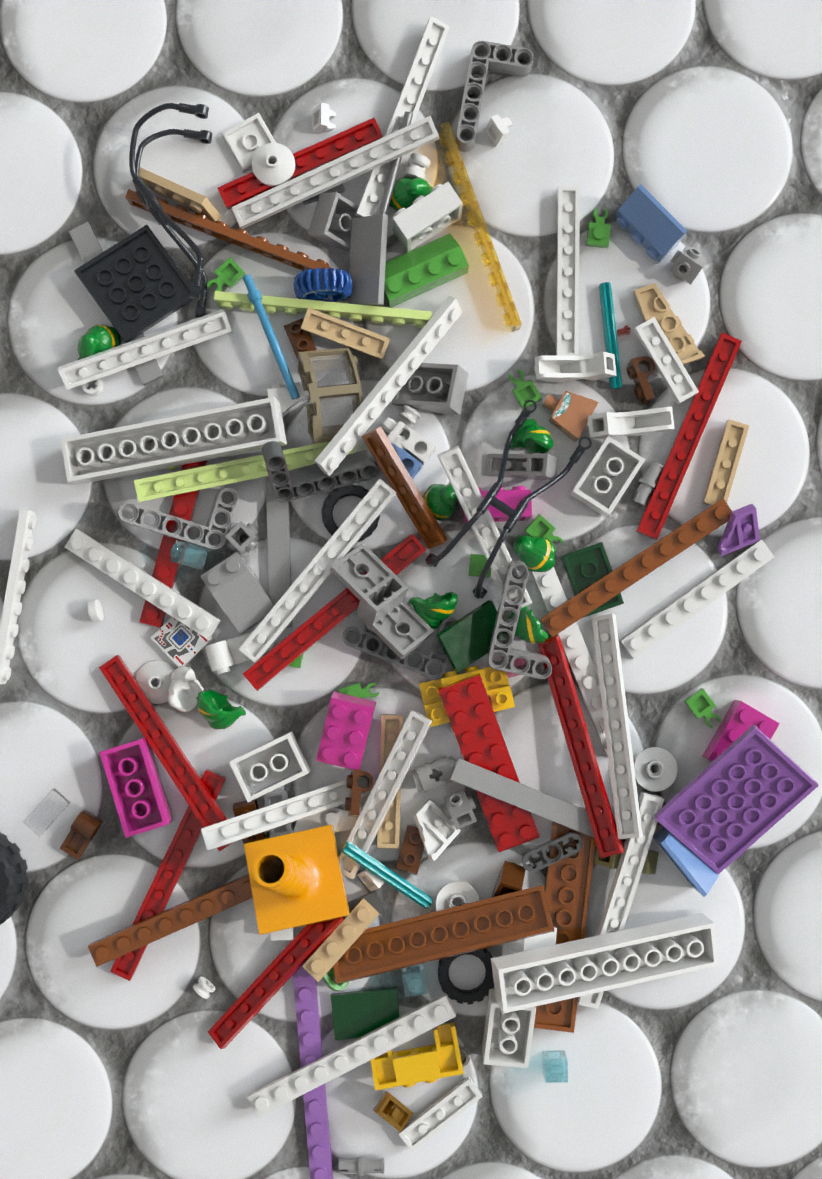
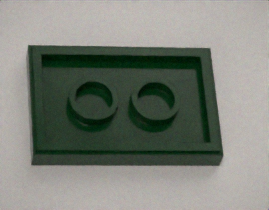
[560,542,624,618]
[436,600,509,673]
[331,987,400,1040]

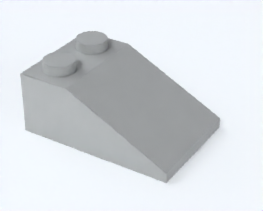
[392,363,468,415]
[200,552,275,634]

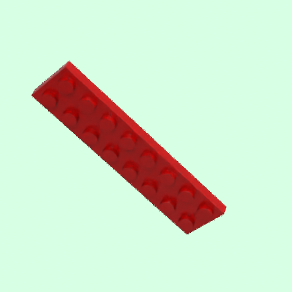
[438,673,540,852]

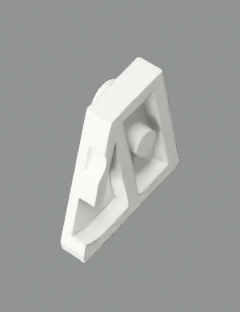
[414,799,461,862]

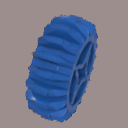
[293,267,353,302]

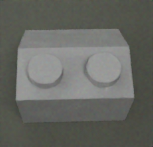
[308,192,359,252]

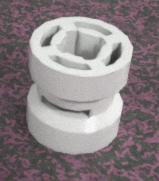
[403,153,431,179]

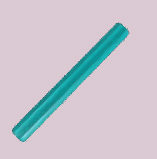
[599,282,622,389]
[342,842,433,909]

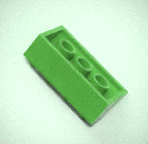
[384,233,469,308]

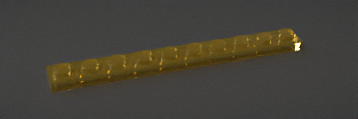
[438,121,522,332]

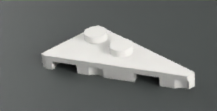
[293,807,360,833]

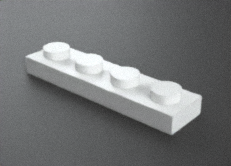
[634,317,699,404]
[398,1076,483,1152]

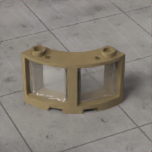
[298,347,363,444]

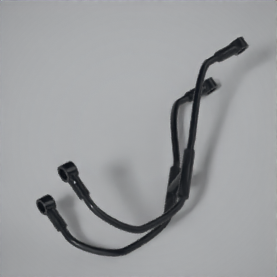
[129,103,213,318]
[425,400,592,599]

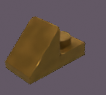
[373,1091,414,1133]

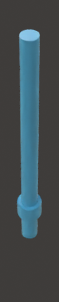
[243,274,300,400]

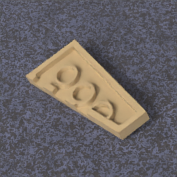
[139,167,222,222]
[633,283,705,365]

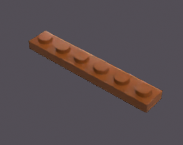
[362,426,448,549]

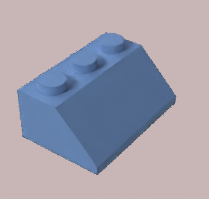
[615,184,687,263]
[653,827,719,897]

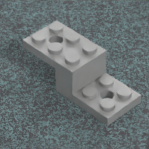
[330,543,434,660]

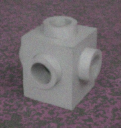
[670,245,708,284]
[225,521,259,554]
[443,789,477,830]

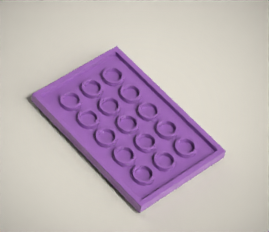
[654,724,819,874]

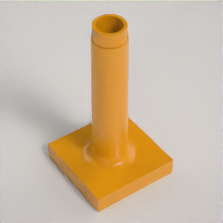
[244,825,350,935]

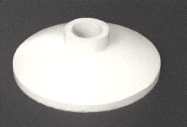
[252,143,295,186]
[136,660,175,704]
[634,747,678,792]
[436,881,480,911]

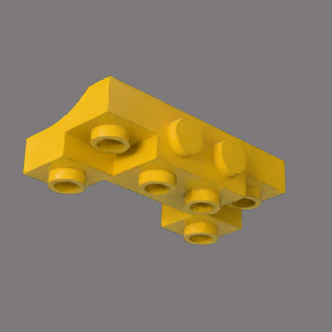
[419,665,515,727]
[370,1022,464,1091]

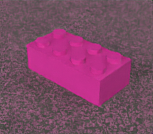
[99,738,173,838]

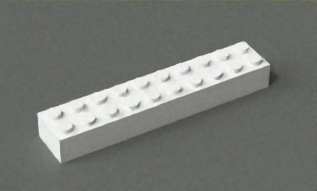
[61,397,287,485]
[491,913,718,1013]

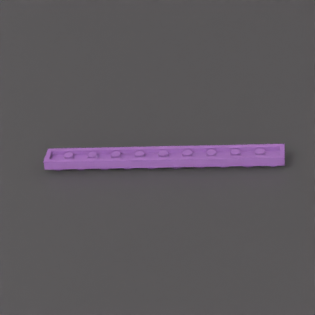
[293,958,334,1179]

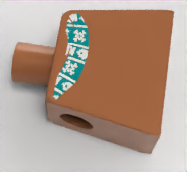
[542,391,599,442]

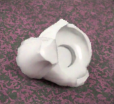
[167,666,204,712]

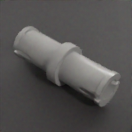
[632,460,663,506]
[338,1157,384,1176]

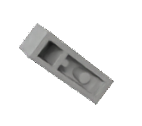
[486,454,558,480]

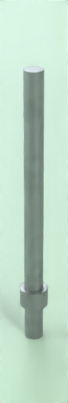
[378,111,413,215]

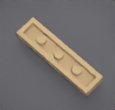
[300,308,390,360]
[702,419,749,506]
[302,898,380,982]

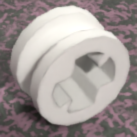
[82,378,104,396]
[399,405,421,425]
[193,977,215,999]

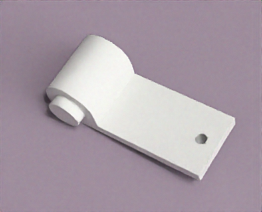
[205,632,275,675]

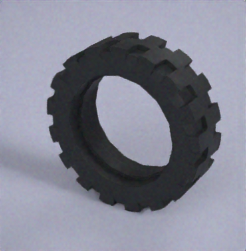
[321,484,380,542]
[437,948,494,1005]

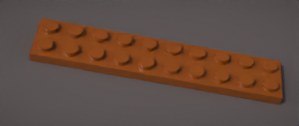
[534,807,596,1033]
[333,885,554,984]

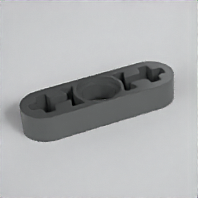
[521,832,583,872]

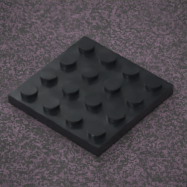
[74,225,195,343]

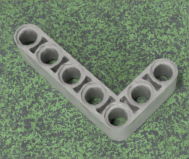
[456,41,533,152]
[117,488,238,550]
[488,560,552,679]

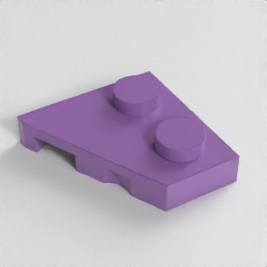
[717,504,760,556]

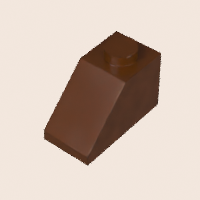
[491,861,525,898]

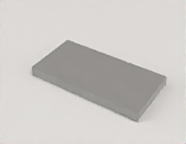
[347,214,388,306]

